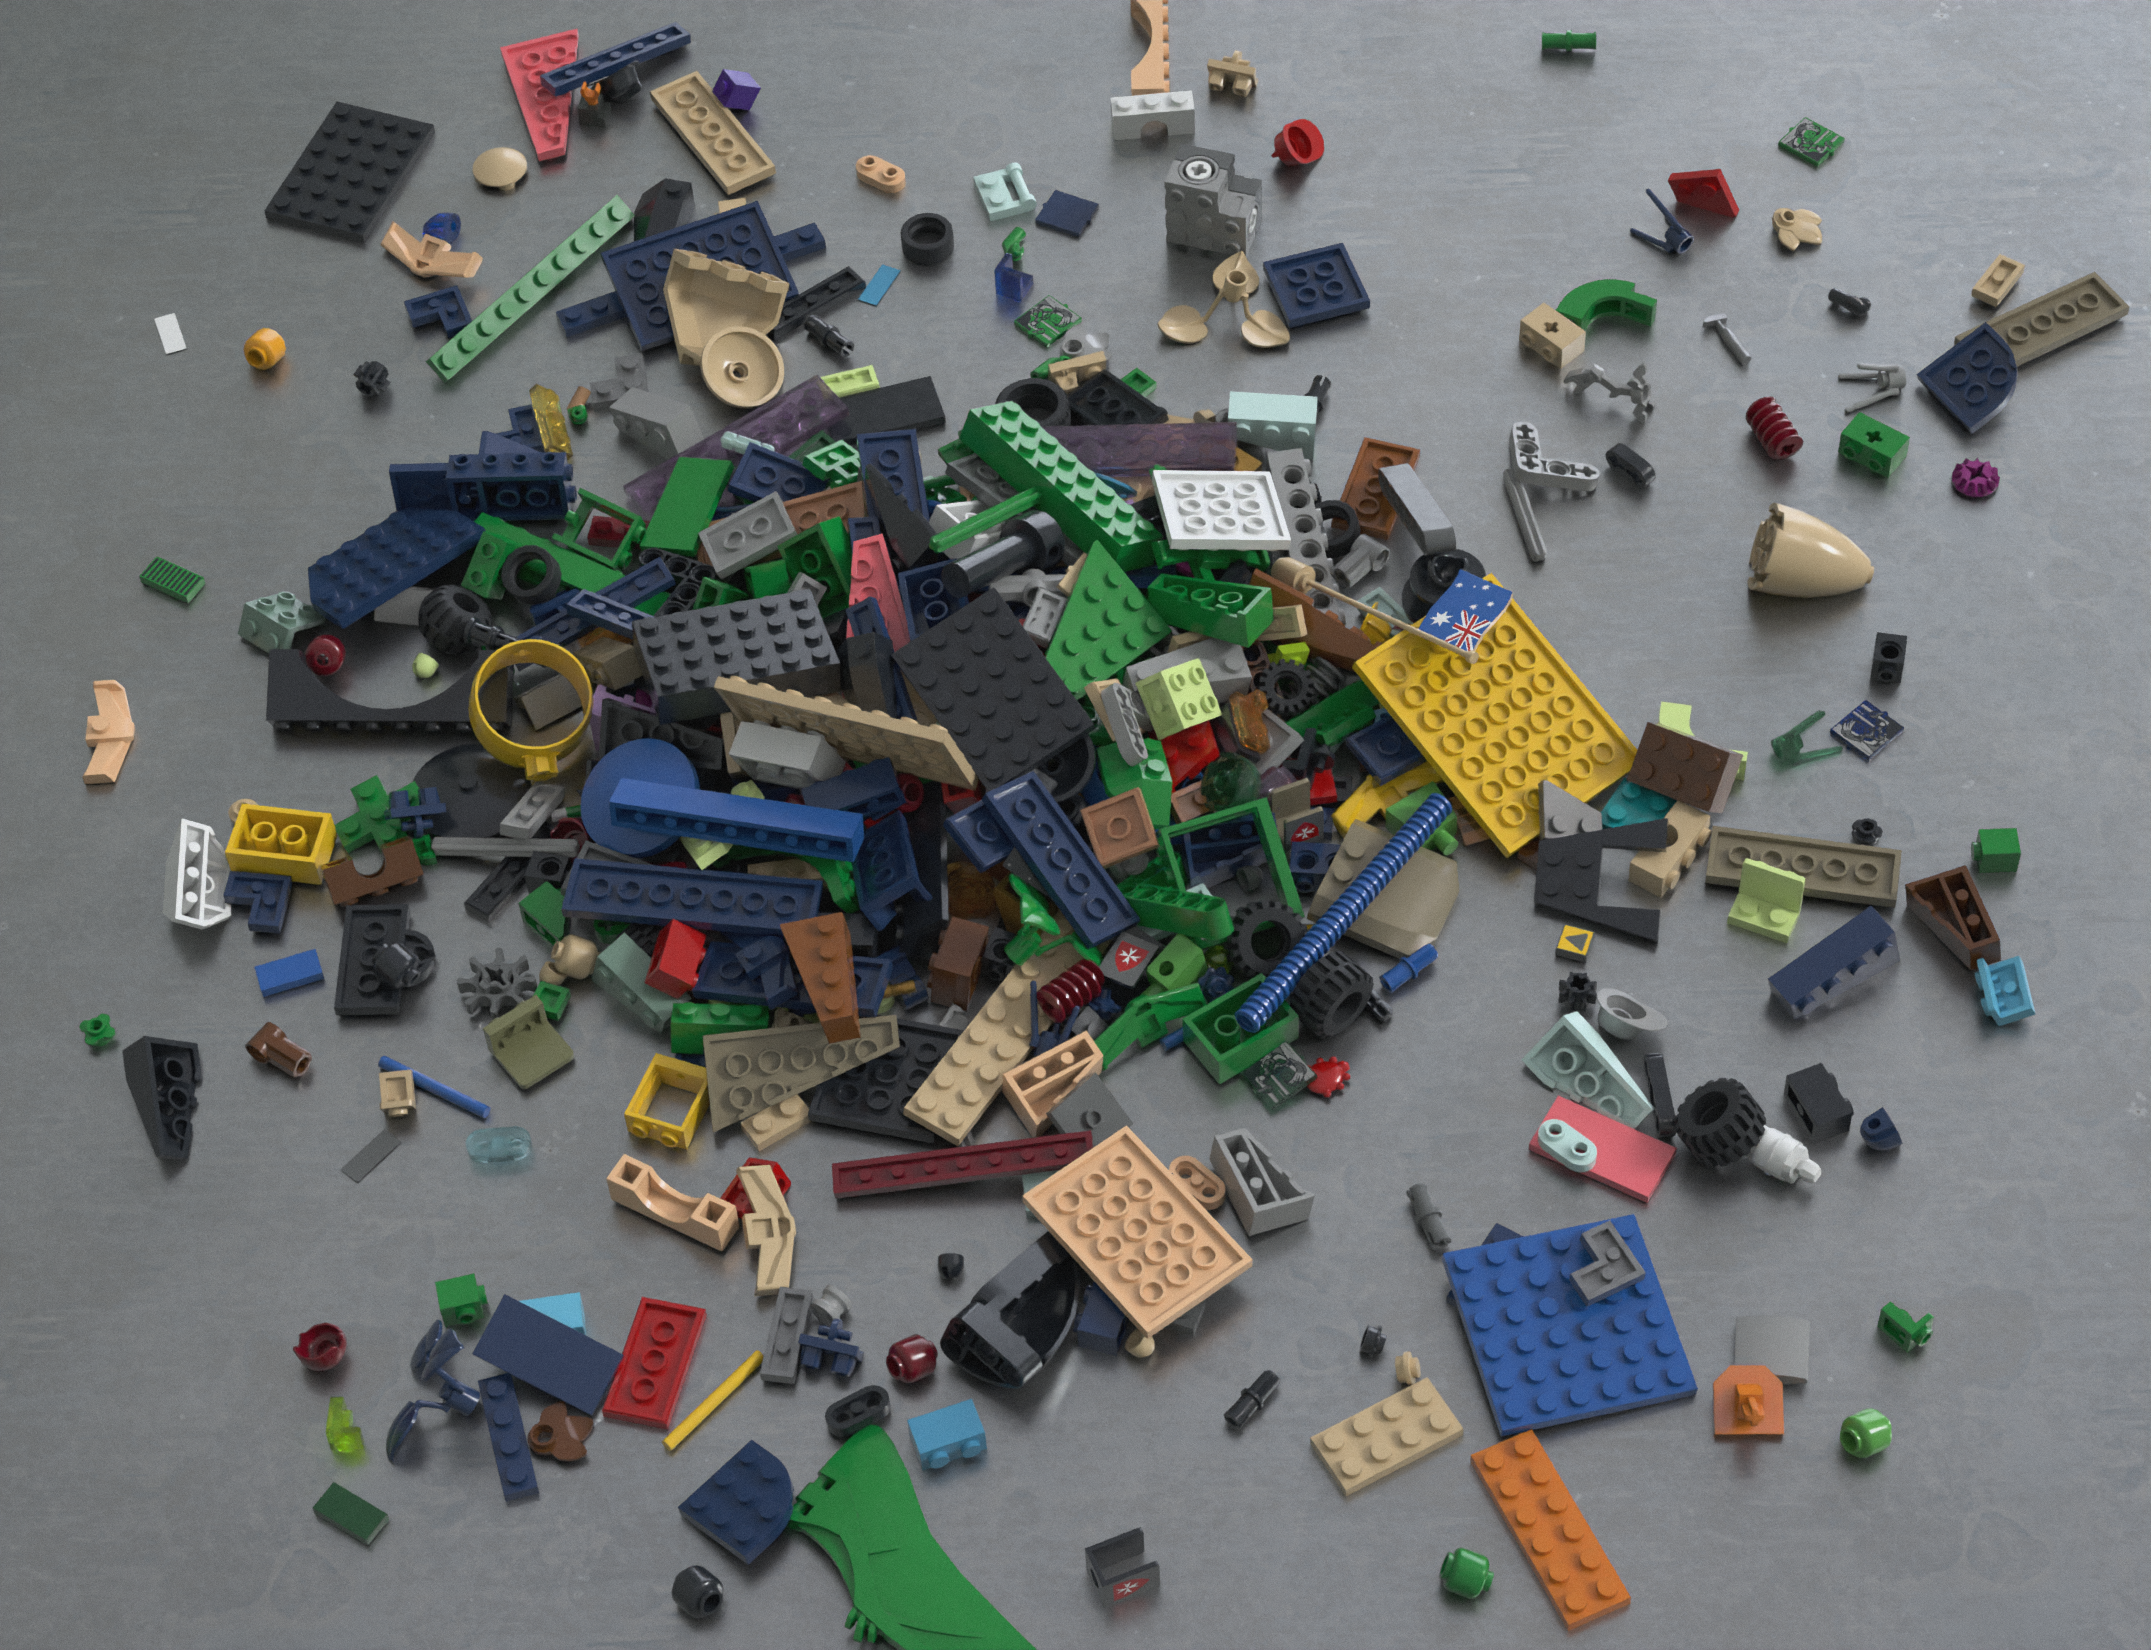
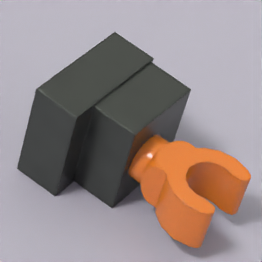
[578,82,611,127]

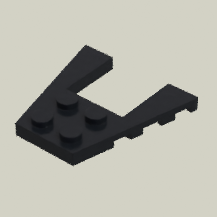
[1534,818,1669,943]

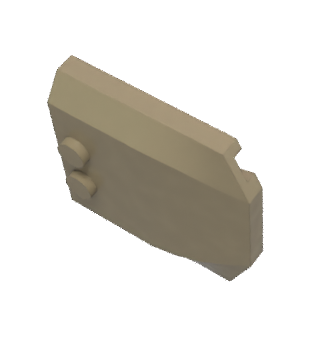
[1307,819,1459,959]

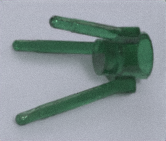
[1771,710,1843,764]

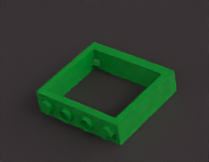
[1154,797,1305,950]

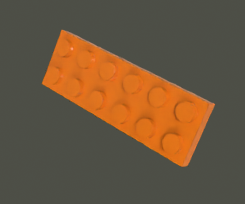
[1470,1429,1631,1631]

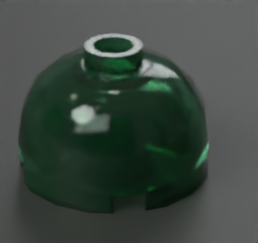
[1201,751,1262,812]

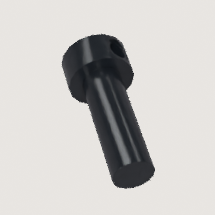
[941,510,1065,598]

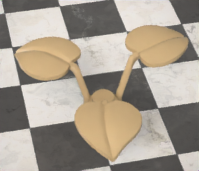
[1157,251,1290,348]

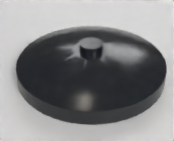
[413,744,532,840]

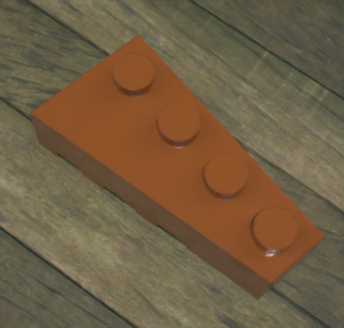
[779,912,861,1044]

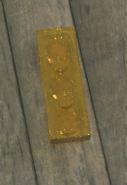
[529,383,573,461]

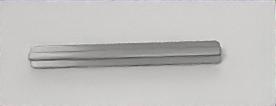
[431,837,580,858]

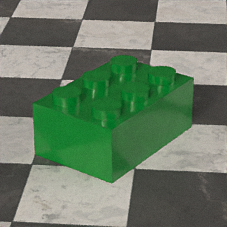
[777,516,852,620]
[1182,973,1299,1084]

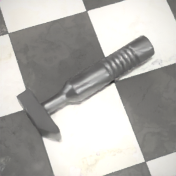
[1702,313,1751,365]

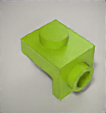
[1267,642,1310,667]

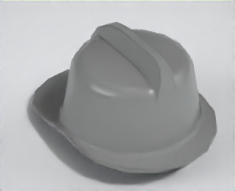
[1596,988,1668,1040]

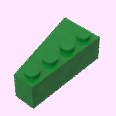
[1148,574,1274,648]

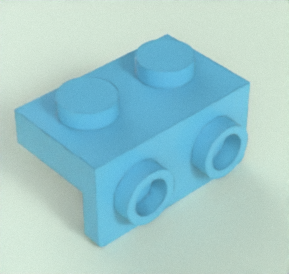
[1975,956,2036,1026]

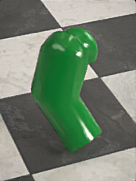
[1002,227,1026,261]

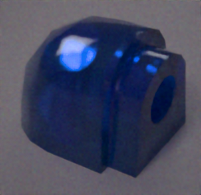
[423,212,461,245]

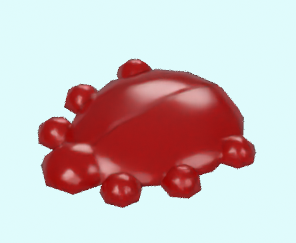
[1304,1056,1351,1097]

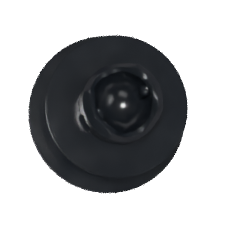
[1402,549,1486,624]

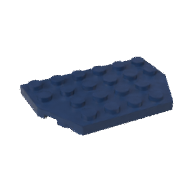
[308,509,485,629]

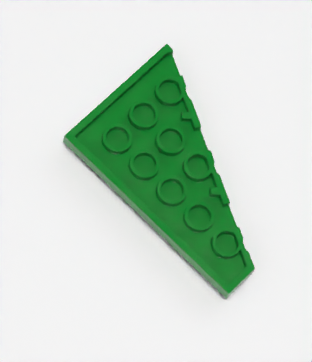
[1044,540,1172,701]

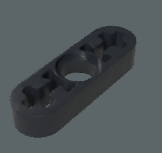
[1644,1053,1676,1137]

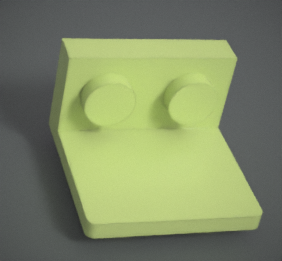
[1135,658,1222,740]
[1727,858,1805,943]

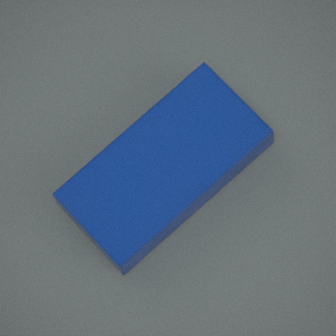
[254,949,324,997]

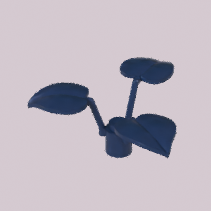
[386,1319,480,1462]

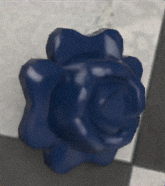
[1198,967,1235,1003]
[1083,987,1121,1020]

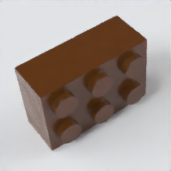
[1627,722,1743,813]

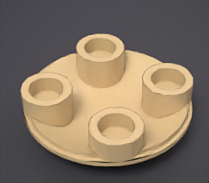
[472,147,527,191]

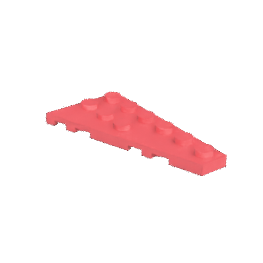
[500,29,579,161]
[842,534,910,699]

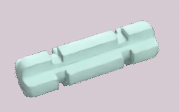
[720,431,775,454]

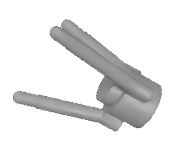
[1838,363,1906,413]

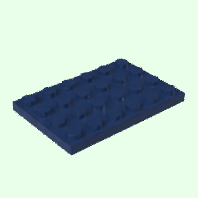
[601,201,799,351]

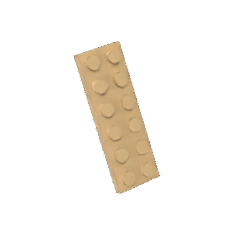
[650,71,776,195]

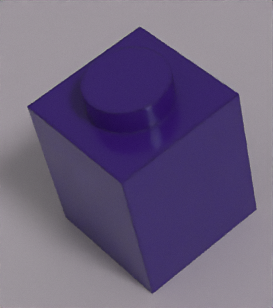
[712,69,761,110]

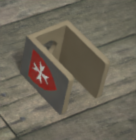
[1270,778,1324,852]

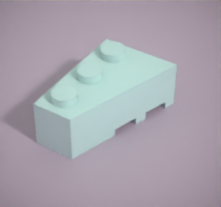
[1227,391,1318,461]

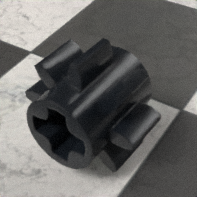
[353,361,391,396]
[1558,972,1597,1012]

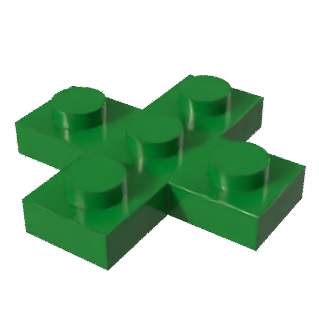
[335,775,419,853]

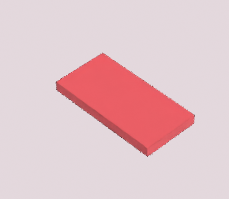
[1529,1095,1677,1203]

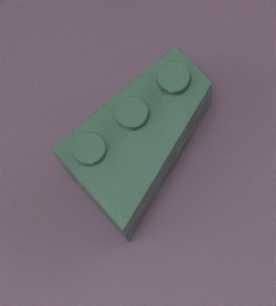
[591,932,692,1033]

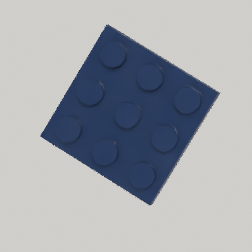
[1263,243,1370,328]

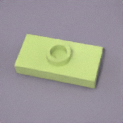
[817,365,880,401]

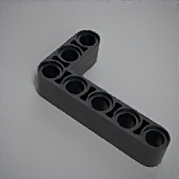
[630,548,717,646]

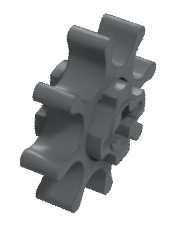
[457,948,538,1020]

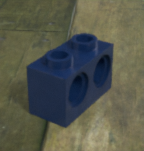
[1290,841,1341,893]

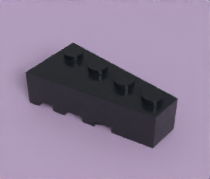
[598,698,726,770]

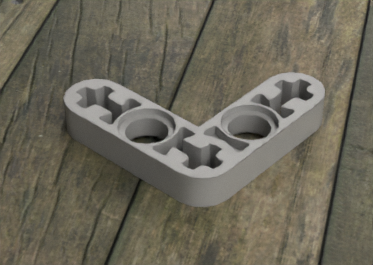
[1509,422,1600,491]
[1101,683,1154,766]

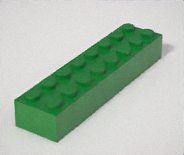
[959,401,1164,572]

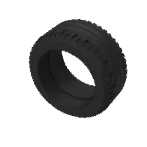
[995,378,1071,432]

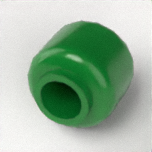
[1439,1547,1494,1599]

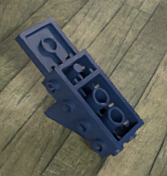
[389,431,577,521]

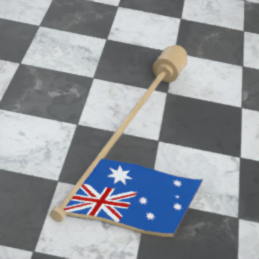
[1271,557,1513,664]

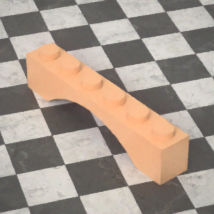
[1130,0,1170,96]

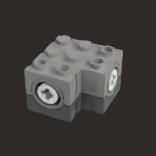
[1164,144,1262,257]

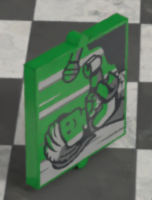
[1778,117,1845,167]
[1014,295,1082,348]

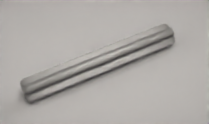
[1503,468,1547,562]

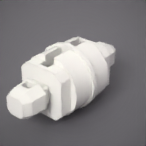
[1748,1125,1821,1184]

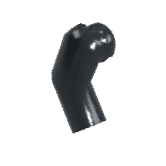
[1828,288,1871,316]

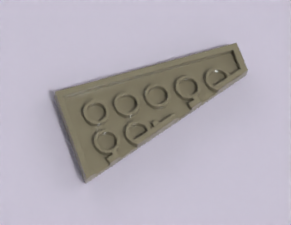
[703,1015,900,1133]

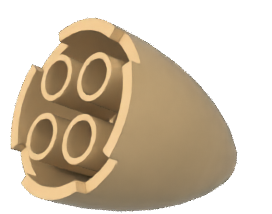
[1747,503,1874,598]

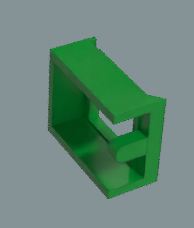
[552,488,646,572]

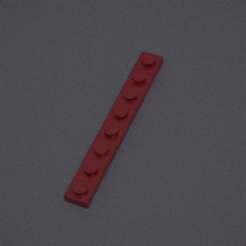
[832,1130,1094,1198]

